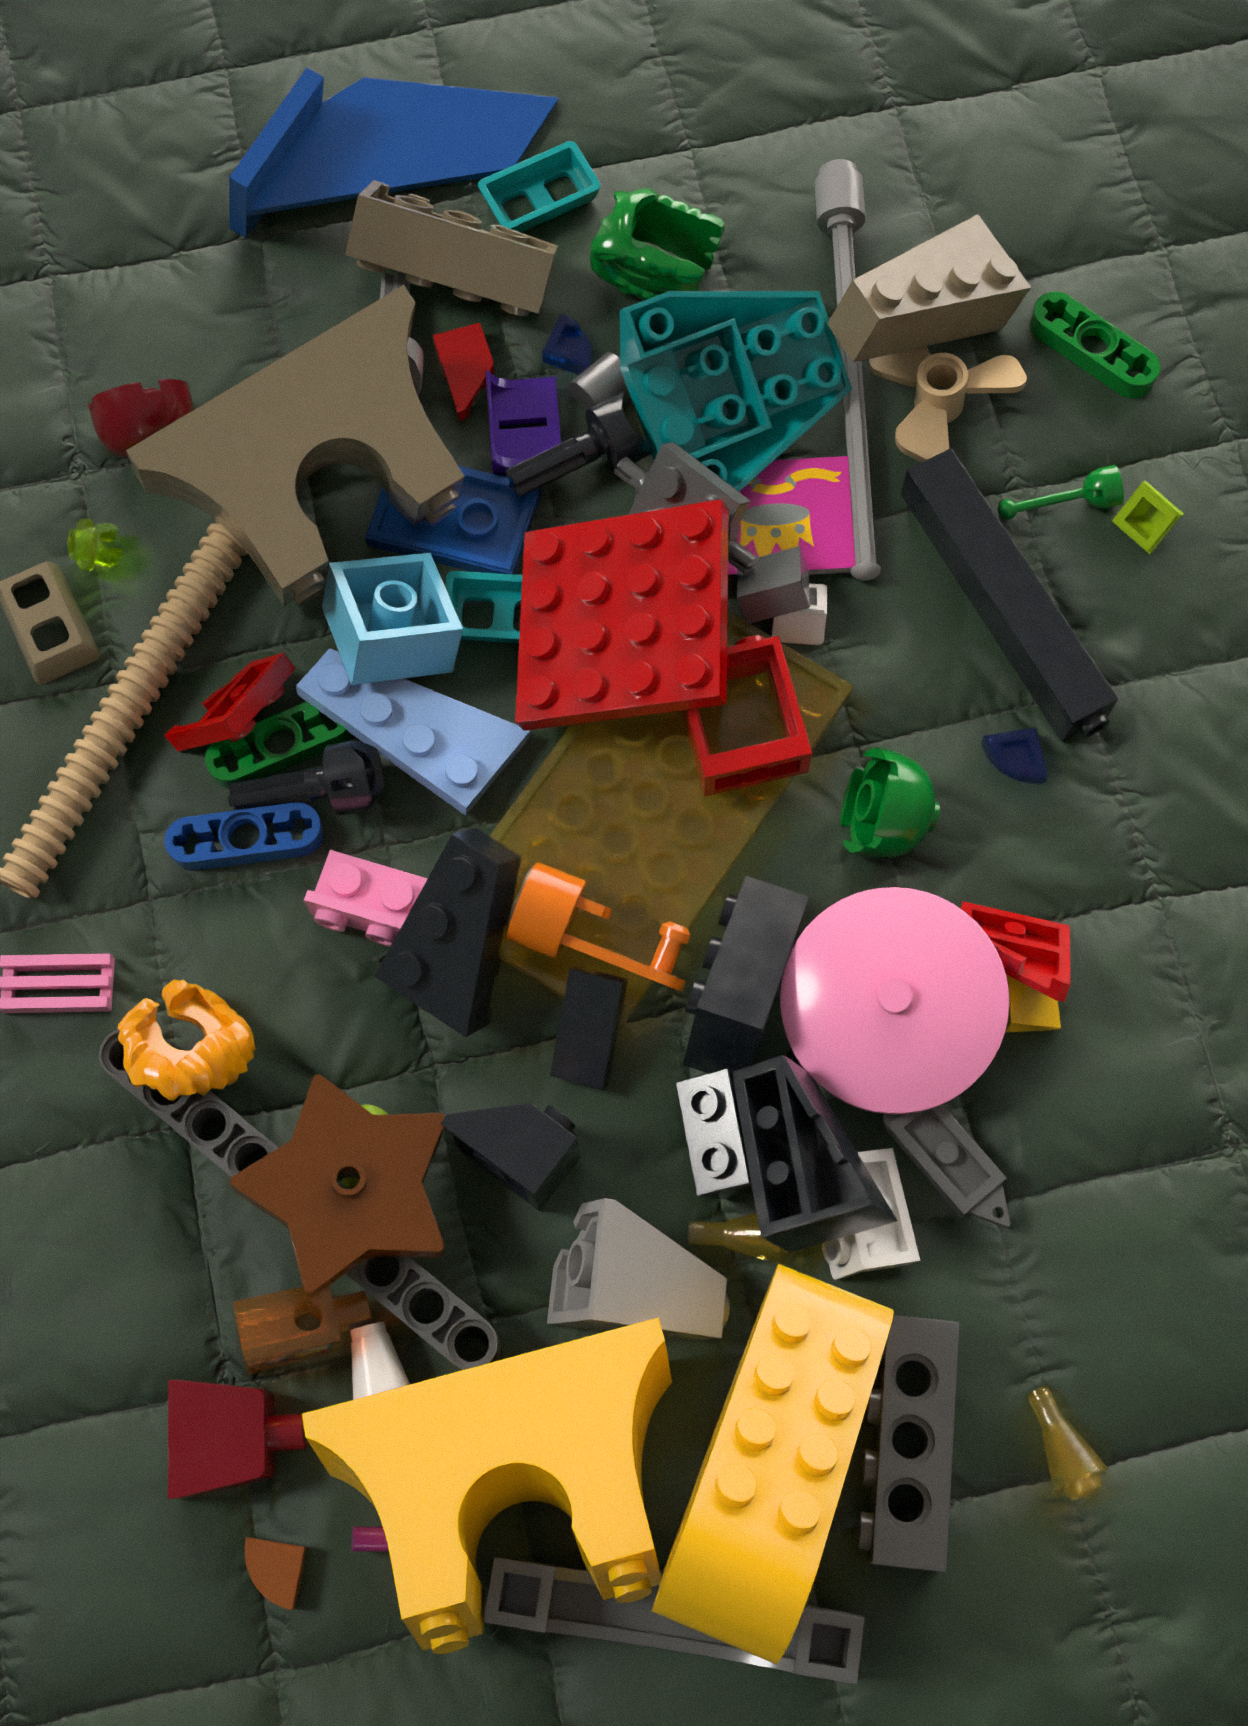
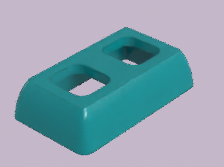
[478,141,601,233]
[445,571,522,644]

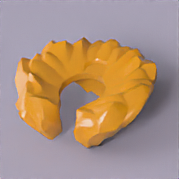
[117,979,256,1101]

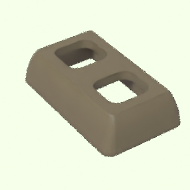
[0,561,100,685]

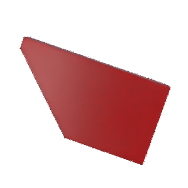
[433,323,495,421]

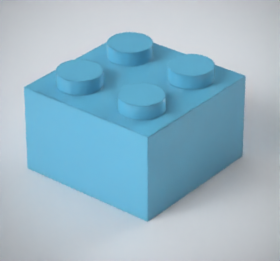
[322,553,463,685]

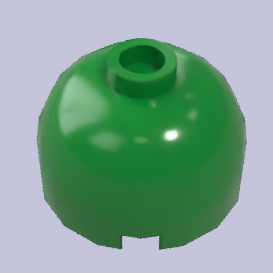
[840,747,940,859]

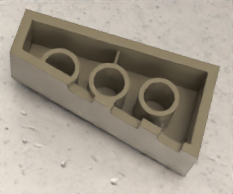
[345,180,558,316]
[827,214,1031,362]

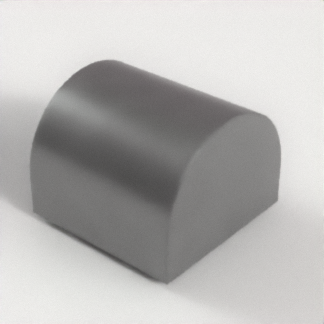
[568,352,632,410]

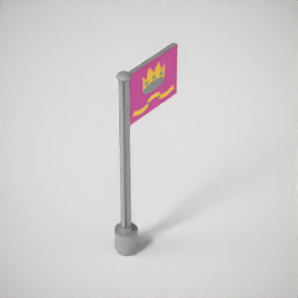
[728,159,881,581]

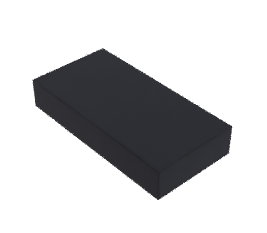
[550,966,628,1090]

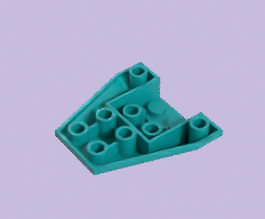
[620,291,852,492]

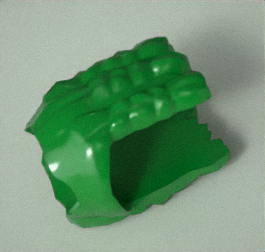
[589,188,725,301]

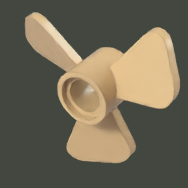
[868,346,1027,462]

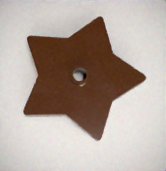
[230,1074,446,1298]

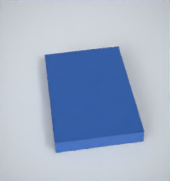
[365,465,542,575]

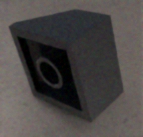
[440,1102,580,1211]

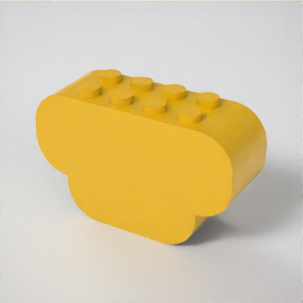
[651,1264,894,1665]

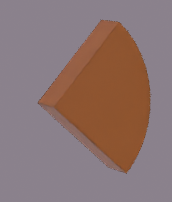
[244,1537,308,1610]

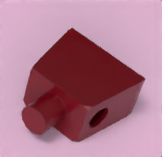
[168,1380,308,1499]

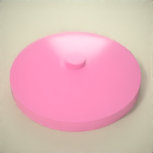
[780,887,1009,1115]

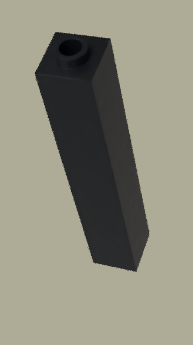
[901,448,1118,742]

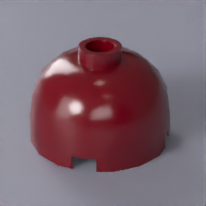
[88,379,193,460]

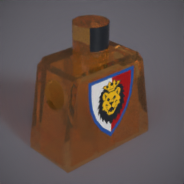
[233,1286,372,1375]

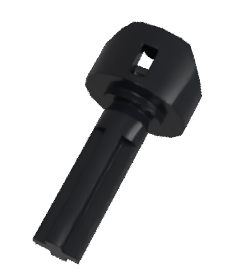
[505,392,652,498]
[228,741,385,816]

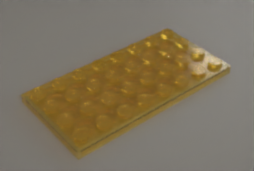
[490,610,853,1034]

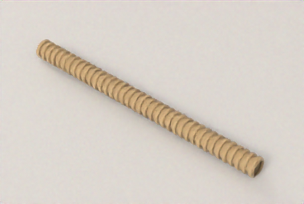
[0,520,248,898]

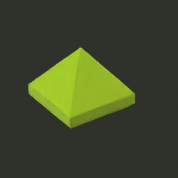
[1112,480,1184,554]

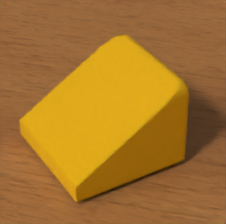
[1005,975,1061,1032]

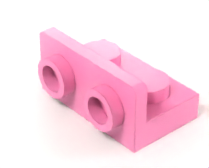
[304,850,428,947]

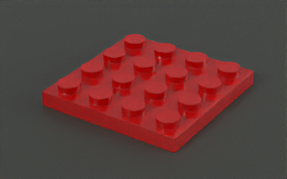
[515,499,729,731]

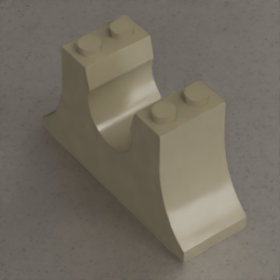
[126,285,465,606]

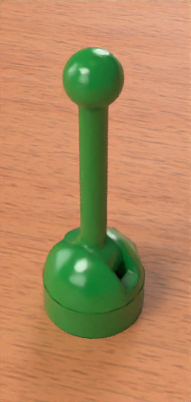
[997,465,1124,520]

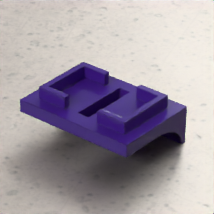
[486,371,561,475]

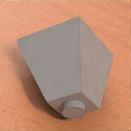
[547,1198,730,1340]

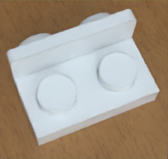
[822,1148,920,1280]

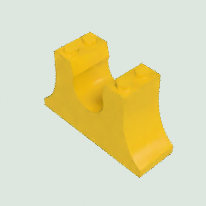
[302,1317,672,1654]

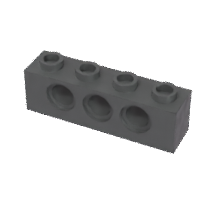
[857,1315,959,1572]

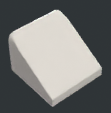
[772,583,827,645]

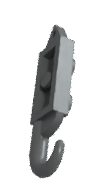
[882,1104,1011,1228]

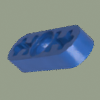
[164,802,325,871]

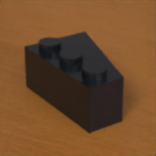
[683,876,809,1074]
[732,1055,898,1253]

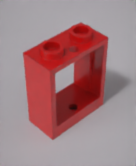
[682,635,812,797]

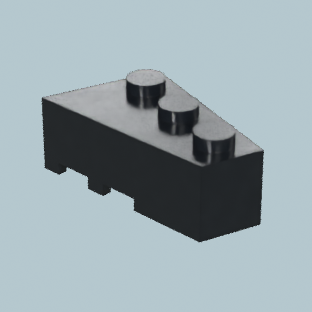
[374,828,521,1037]

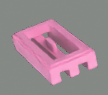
[0,953,115,1013]

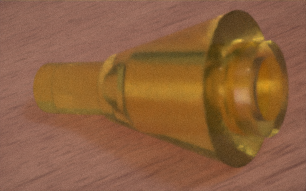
[689,1213,795,1265]
[1027,1386,1109,1501]

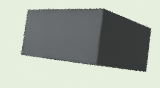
[737,546,810,624]

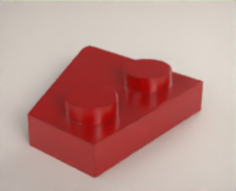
[165,652,296,752]
[960,901,1070,1002]

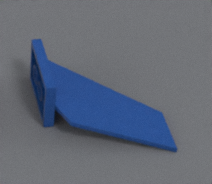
[229,67,559,238]

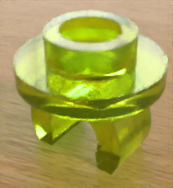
[67,518,123,571]

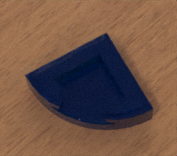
[542,313,592,375]
[981,728,1048,784]

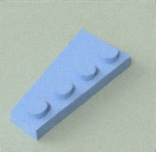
[296,648,530,816]

